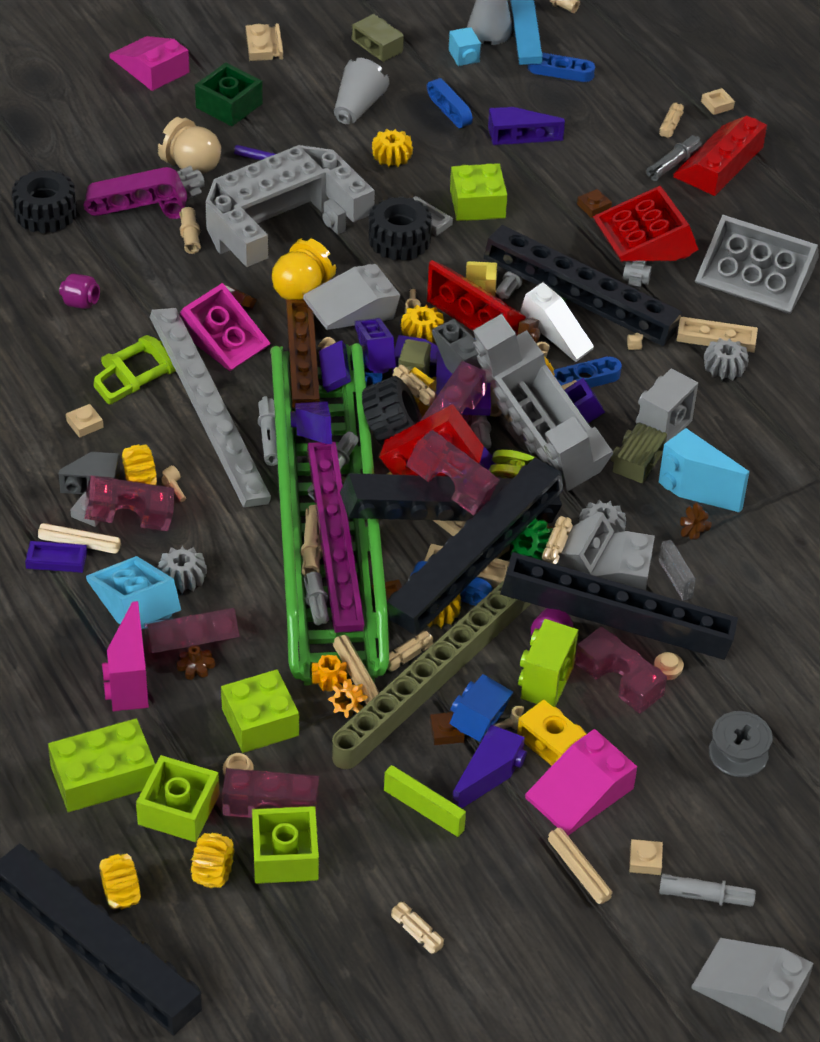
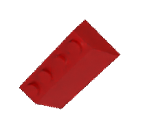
[673,115,767,196]
[427,260,526,336]

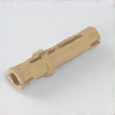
[301,505,323,577]

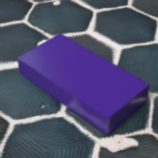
[319,340,351,392]
[25,541,87,573]

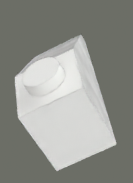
[520,282,594,362]

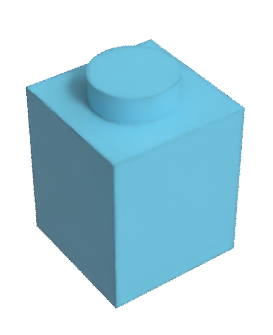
[449,27,481,66]

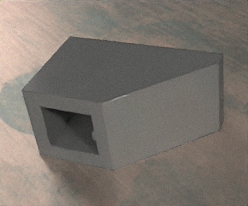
[432,319,482,384]
[59,452,120,497]

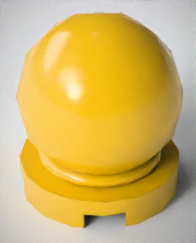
[272,238,336,300]

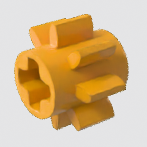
[312,655,347,691]
[328,679,368,718]

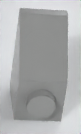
[557,512,614,574]

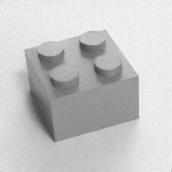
[636,368,698,442]

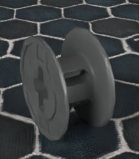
[709,711,773,777]

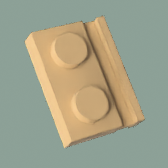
[246,24,283,61]

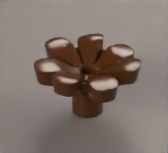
[680,503,712,540]
[177,645,216,680]

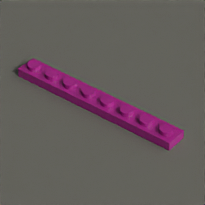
[307,442,365,633]

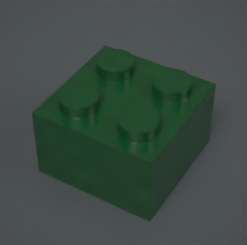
[195,62,263,126]

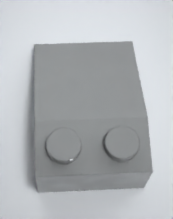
[303,264,400,330]
[590,531,655,591]
[692,938,813,1033]

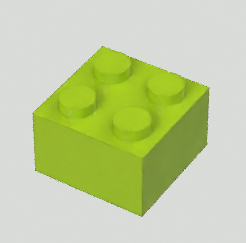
[450,164,507,221]
[518,619,578,707]
[221,669,299,753]
[136,755,219,842]
[252,806,319,884]

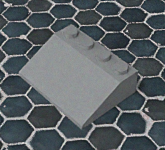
[695,215,819,314]

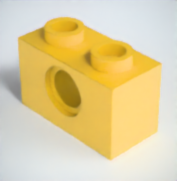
[517,699,586,766]

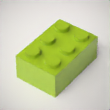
[48,718,155,812]

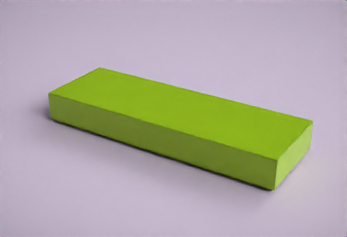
[384,765,466,837]

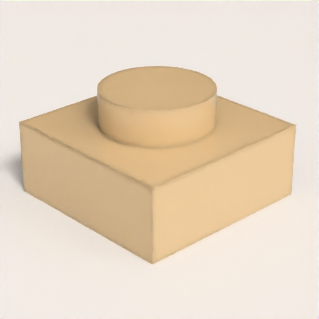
[701,88,735,115]
[66,404,103,438]
[629,839,663,875]

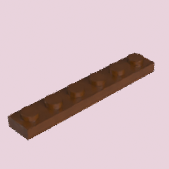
[286,299,320,408]

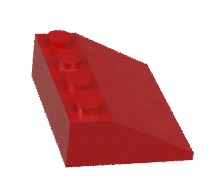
[593,185,699,261]

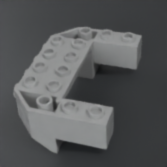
[206,145,375,267]
[473,314,613,491]

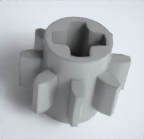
[177,166,205,198]
[623,261,652,290]

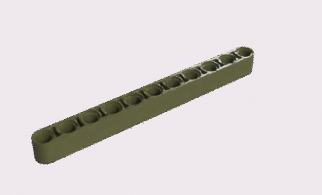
[332,580,531,769]

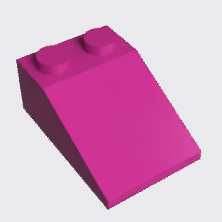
[109,36,189,91]
[179,283,271,371]
[102,601,149,711]
[525,729,637,836]

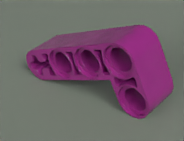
[84,167,187,219]

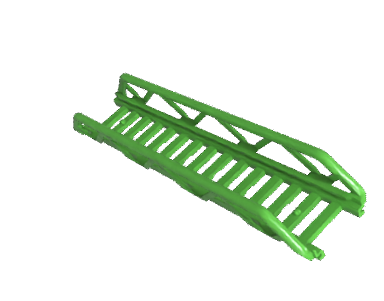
[270,343,389,685]

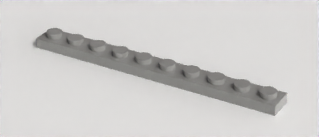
[150,308,271,508]

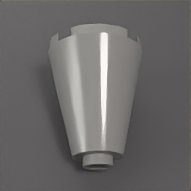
[467,0,513,45]
[334,58,389,124]

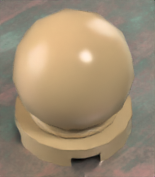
[158,117,221,174]

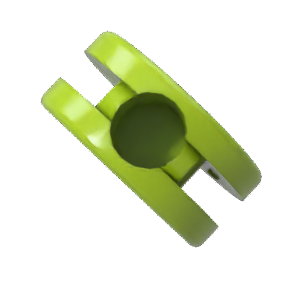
[489,450,536,478]

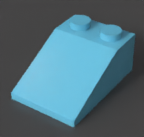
[658,428,750,512]
[86,556,181,629]

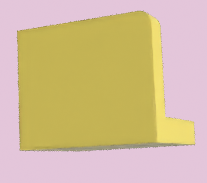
[466,261,497,296]

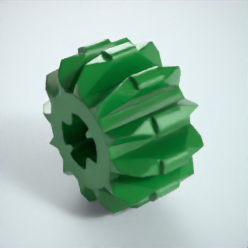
[510,518,553,561]

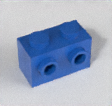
[449,674,513,742]

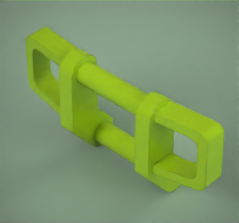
[94,335,176,404]

